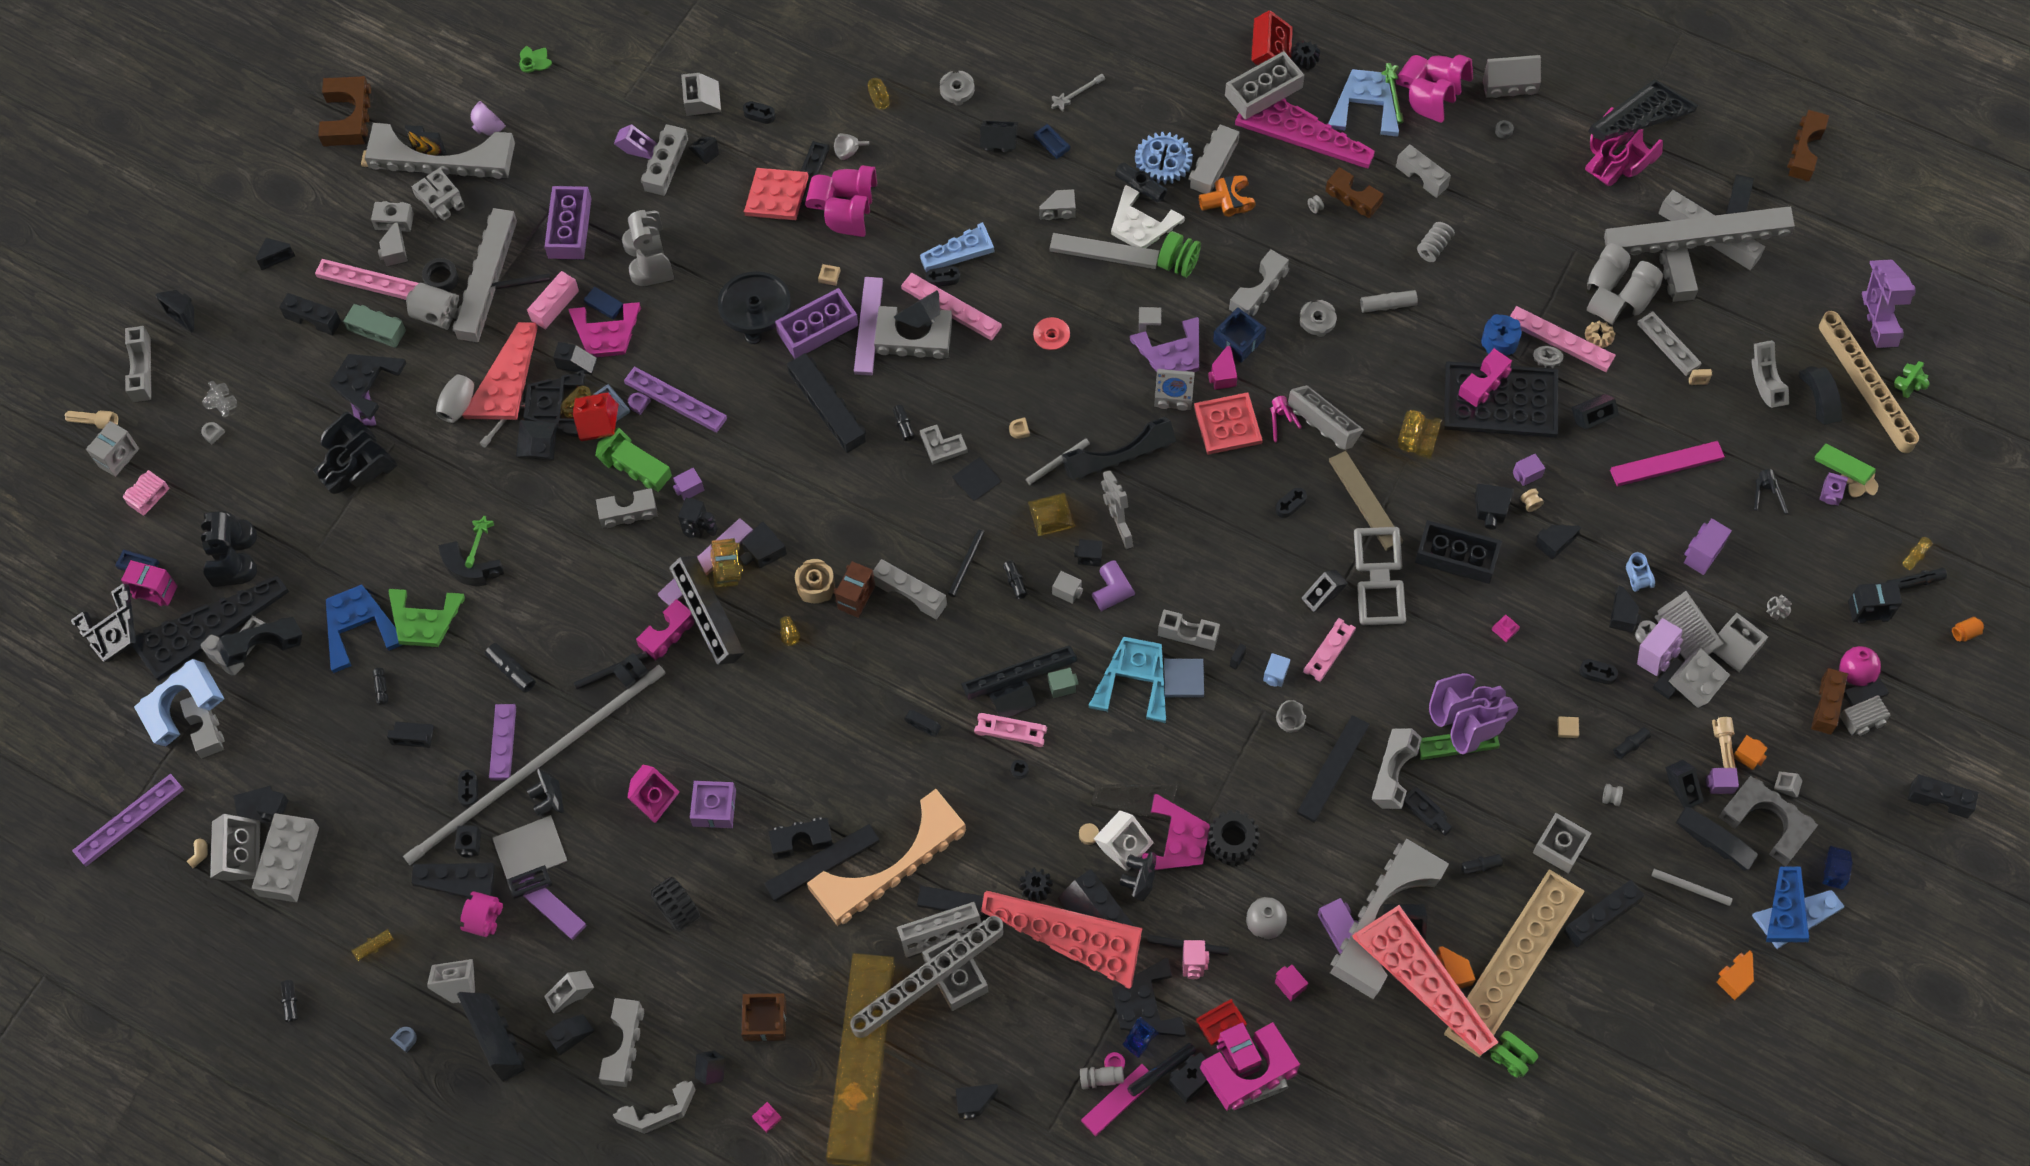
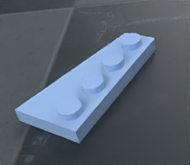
[920,222,994,272]
[1752,890,1844,949]

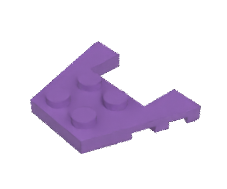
[1130,317,1199,372]

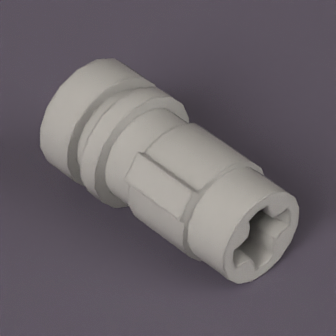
[1080,1066,1124,1089]

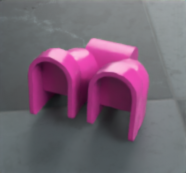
[1396,55,1473,123]
[1585,107,1663,186]
[805,165,877,237]

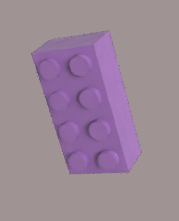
[545,186,591,259]
[775,288,858,359]

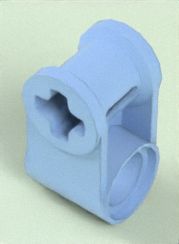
[1626,552,1655,592]

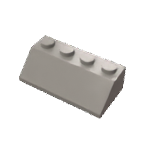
[1288,385,1364,450]

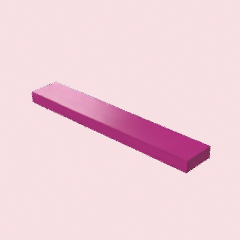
[1610,441,1725,486]

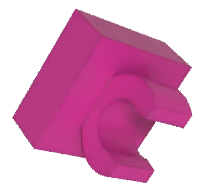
[1492,615,1520,642]
[752,1102,782,1133]

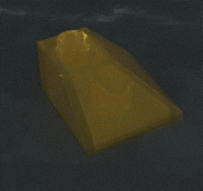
[1028,493,1075,536]

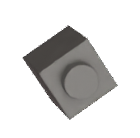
[1052,571,1083,604]

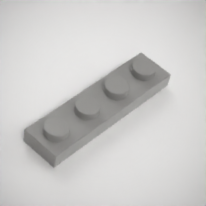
[1638,312,1702,376]

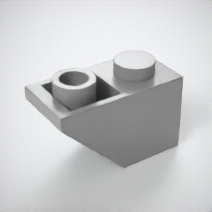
[1039,189,1076,220]

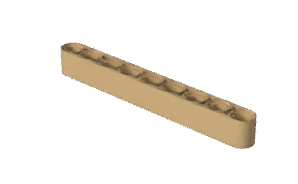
[1819,311,1919,453]

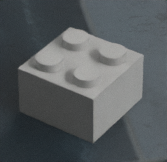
[1669,649,1730,708]
[1533,813,1592,874]

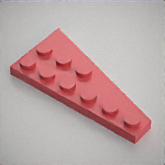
[462,322,538,420]

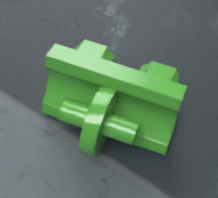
[1894,361,1930,398]

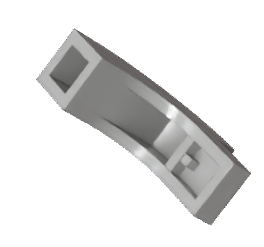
[1752,340,1789,408]

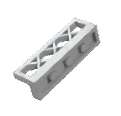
[897,902,981,957]

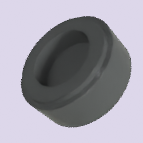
[1495,120,1514,139]

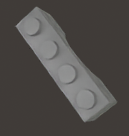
[1229,249,1289,316]
[125,326,151,402]
[873,559,947,620]
[1371,728,1422,809]
[599,998,644,1087]

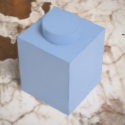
[1263,653,1290,687]

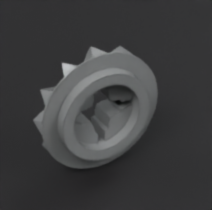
[1533,346,1563,368]

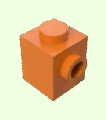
[1734,735,1767,770]

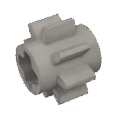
[1766,595,1792,620]

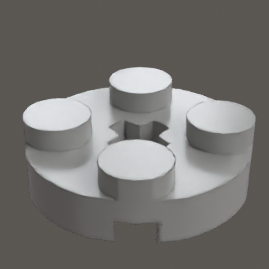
[940,71,975,105]
[1300,300,1337,337]

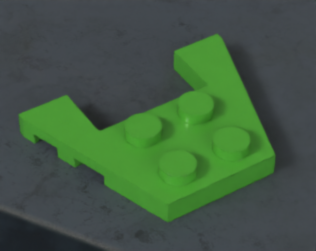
[389,589,465,647]

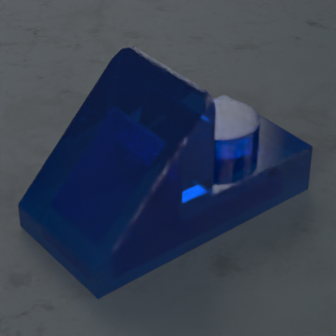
[1123,1017,1159,1058]

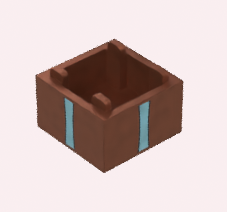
[834,561,875,618]

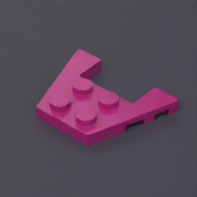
[569,302,641,357]
[1139,794,1210,871]

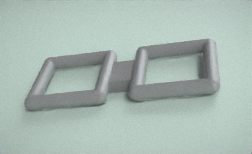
[1354,527,1406,625]

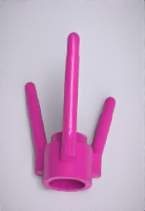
[1270,396,1302,442]

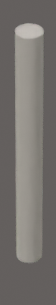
[1026,438,1090,485]
[1651,869,1733,906]

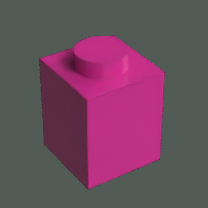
[1275,965,1308,1001]

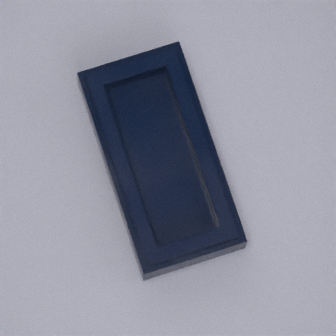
[1034,124,1070,159]
[584,287,623,320]
[115,549,160,571]

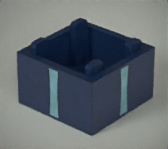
[1213,307,1266,363]

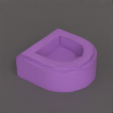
[628,393,651,415]

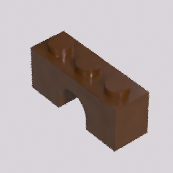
[1325,167,1384,218]
[1811,668,1848,735]

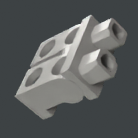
[411,168,464,220]

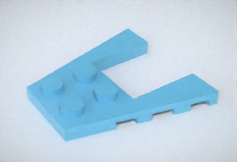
[1089,637,1166,723]

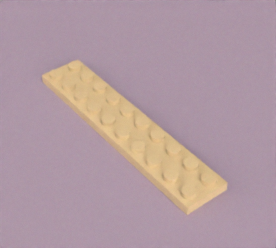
[1444,869,1584,1058]

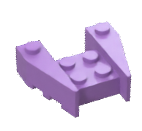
[1862,260,1915,348]

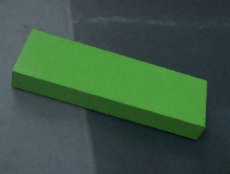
[1815,444,1875,486]

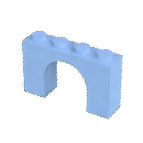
[134,659,224,747]

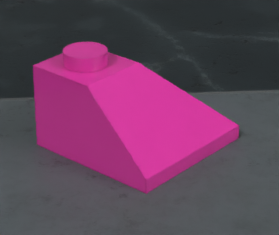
[628,765,679,823]

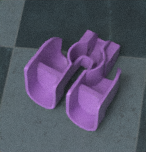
[1429,673,1518,754]

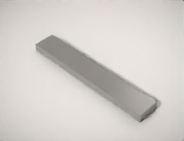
[1050,233,1159,269]

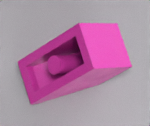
[1209,346,1237,390]

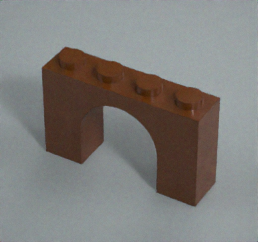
[318,76,371,146]

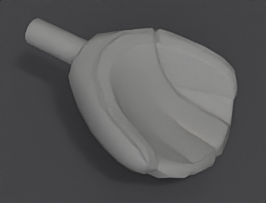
[834,133,869,160]

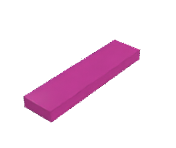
[1081,1064,1151,1137]

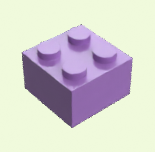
[1684,518,1732,575]

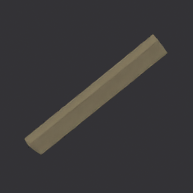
[1329,451,1403,551]

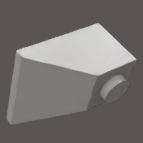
[427,959,475,1003]

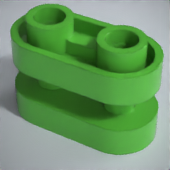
[1489,1031,1538,1077]

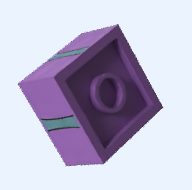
[690,781,736,828]

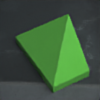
[595,428,631,468]

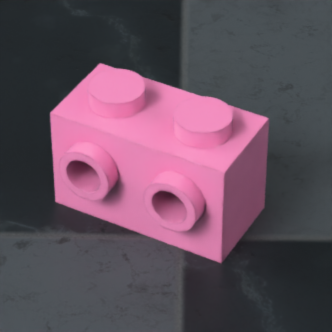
[1182,940,1209,979]

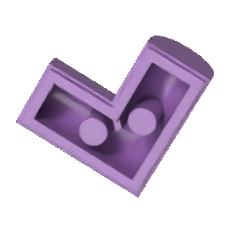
[1092,561,1135,611]

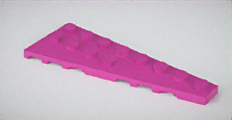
[1235,98,1375,169]

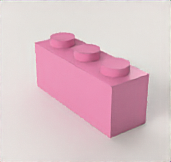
[527,271,579,330]

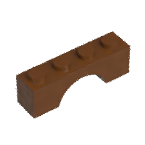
[1787,110,1830,181]

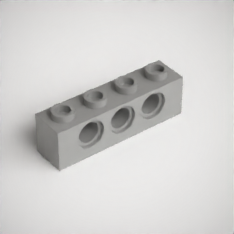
[641,124,688,196]

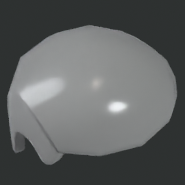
[1276,700,1306,733]

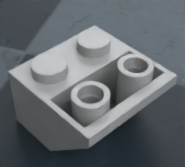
[681,73,721,116]
[1713,613,1768,672]

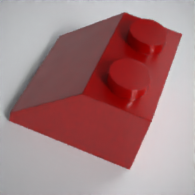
[573,392,619,441]

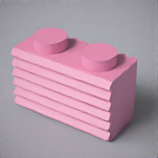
[123,470,170,516]

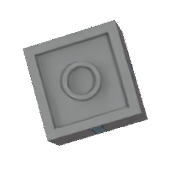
[86,421,139,477]

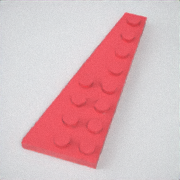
[1352,905,1498,1055]

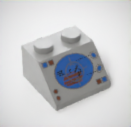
[1154,369,1195,411]

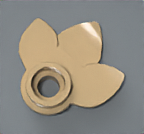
[1841,473,1878,497]

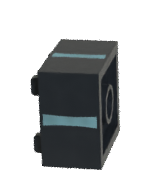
[1848,582,1902,624]

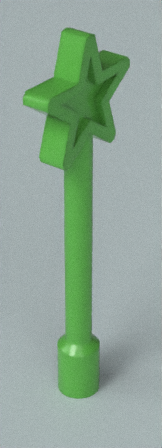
[1381,63,1404,124]
[465,516,494,568]

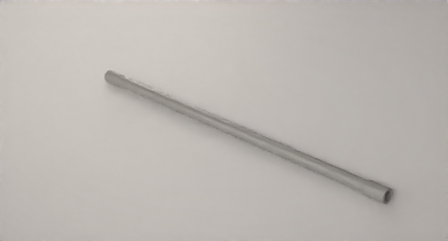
[403,665,666,865]

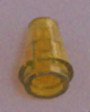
[780,616,800,646]

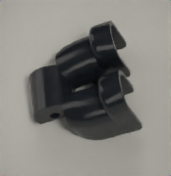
[313,411,398,494]
[201,511,257,587]

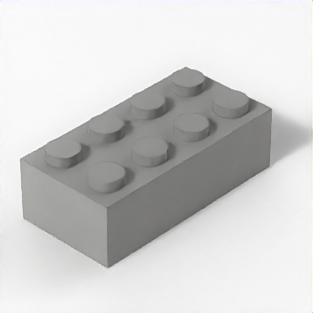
[1225,51,1304,120]
[251,813,319,902]

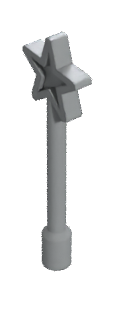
[1051,74,1105,112]
[480,395,525,447]

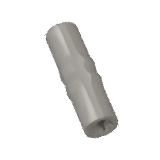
[1360,290,1418,313]

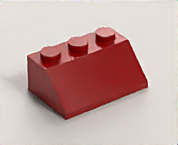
[1252,10,1292,65]

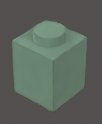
[1048,668,1078,698]

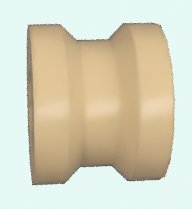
[1520,489,1544,512]

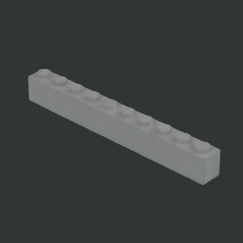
[1604,206,1795,255]

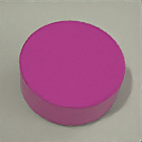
[1104,1052,1125,1070]

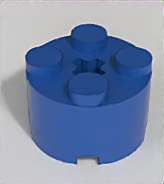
[1481,314,1522,357]

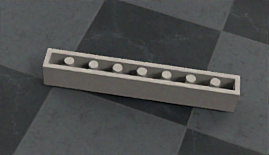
[453,208,517,342]

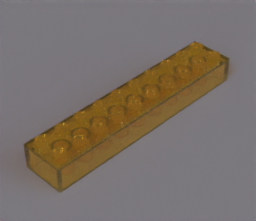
[826,953,895,1166]

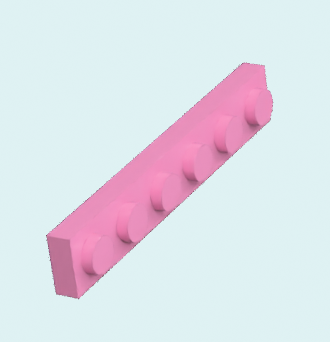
[315,259,418,300]
[901,273,1002,341]
[1510,306,1616,372]

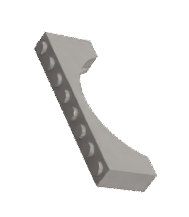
[365,123,515,179]
[1330,839,1449,999]

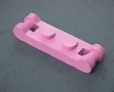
[1303,618,1356,682]
[974,713,1047,747]

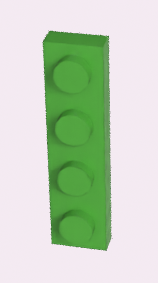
[1419,734,1500,760]

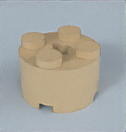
[795,559,835,603]

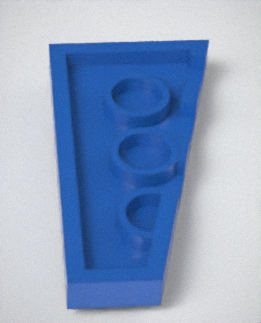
[1766,867,1809,942]

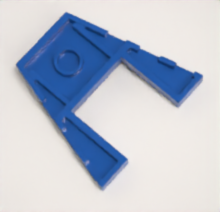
[326,585,401,673]

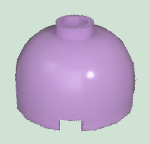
[471,101,506,136]

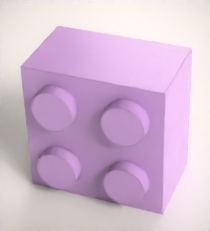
[1637,618,1683,676]

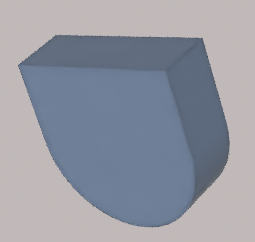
[390,1027,417,1053]

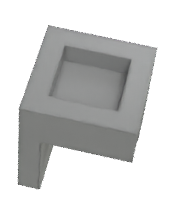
[1139,307,1161,333]

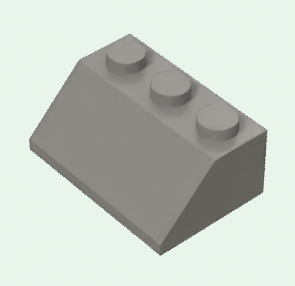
[1483,55,1541,98]
[210,814,260,881]

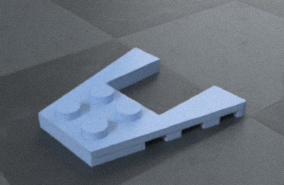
[1328,69,1399,136]

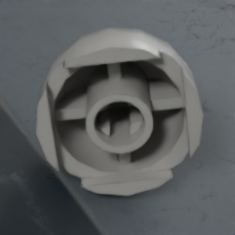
[1246,897,1287,939]

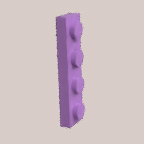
[489,704,516,780]

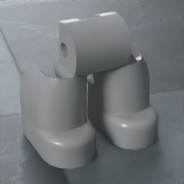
[622,210,674,286]
[1587,243,1663,325]

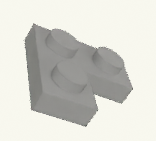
[920,425,968,465]

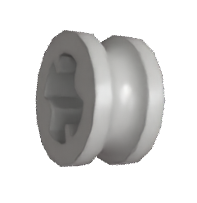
[1307,195,1324,213]

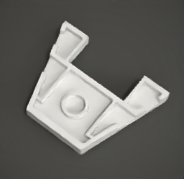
[1111,185,1185,248]

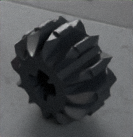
[1291,40,1320,70]
[1019,867,1053,903]

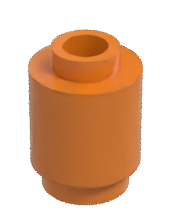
[1952,617,1984,642]

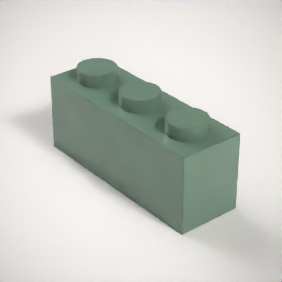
[343,304,406,348]

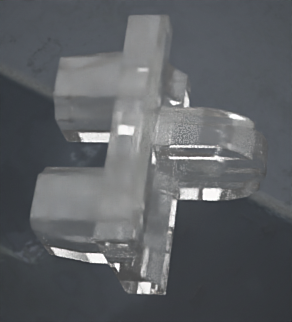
[202,381,237,417]

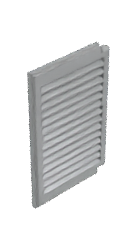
[1655,591,1724,660]

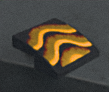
[405,125,447,156]

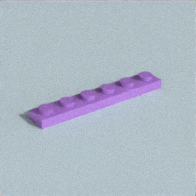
[624,366,727,433]
[72,774,184,866]

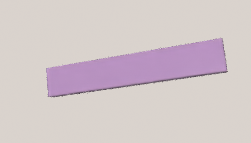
[854,277,883,375]
[658,518,753,606]

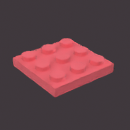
[744,168,809,220]
[1194,392,1262,455]

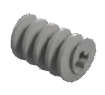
[1417,222,1455,262]

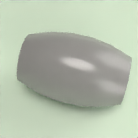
[436,375,474,423]

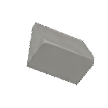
[1774,772,1802,797]

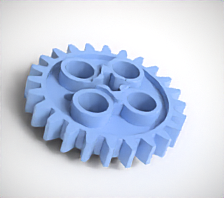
[1135,132,1193,185]

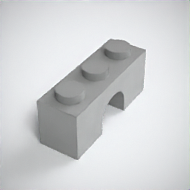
[1396,145,1451,198]
[596,488,658,528]
[1158,609,1220,651]
[180,697,225,758]

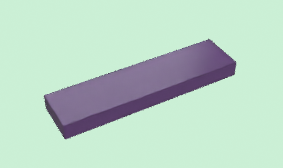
[517,876,587,940]

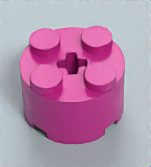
[460,891,503,937]

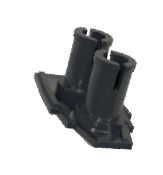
[527,769,564,817]
[1120,851,1157,902]

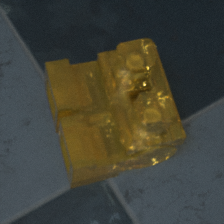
[1398,410,1442,459]

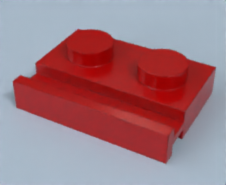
[1196,999,1247,1046]

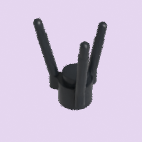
[1754,469,1788,514]

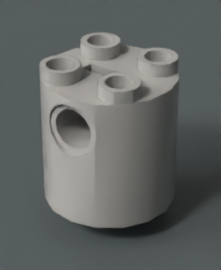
[406,283,459,330]

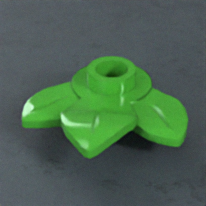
[519,46,552,73]

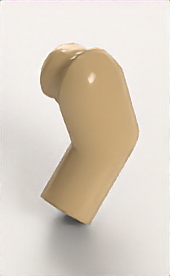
[187,838,208,868]

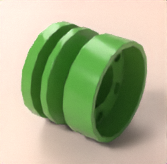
[1157,231,1201,278]

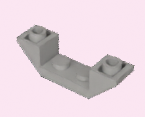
[613,1081,696,1134]

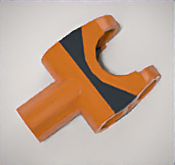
[1199,176,1256,217]

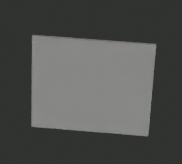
[492,815,567,879]

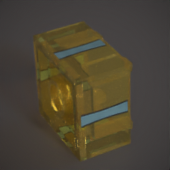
[710,538,743,588]

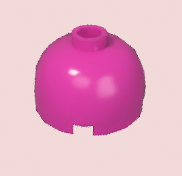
[1839,646,1881,686]

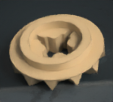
[1585,320,1615,348]

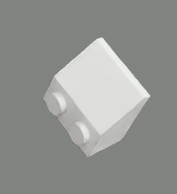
[1094,811,1154,871]

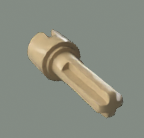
[65,410,118,429]
[1712,717,1735,768]

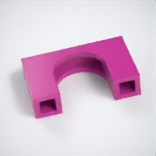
[1200,1022,1300,1111]

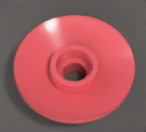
[1033,317,1070,350]

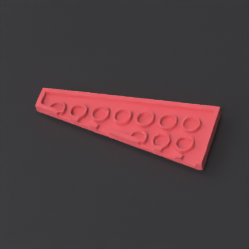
[981,891,1142,988]

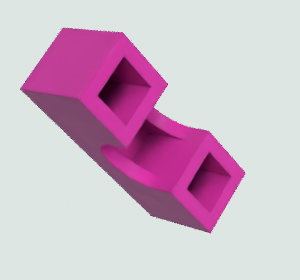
[1458,349,1512,407]
[636,599,695,661]

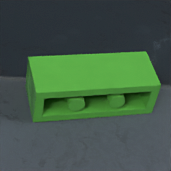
[611,440,672,492]

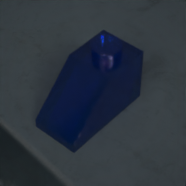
[1823,846,1853,889]

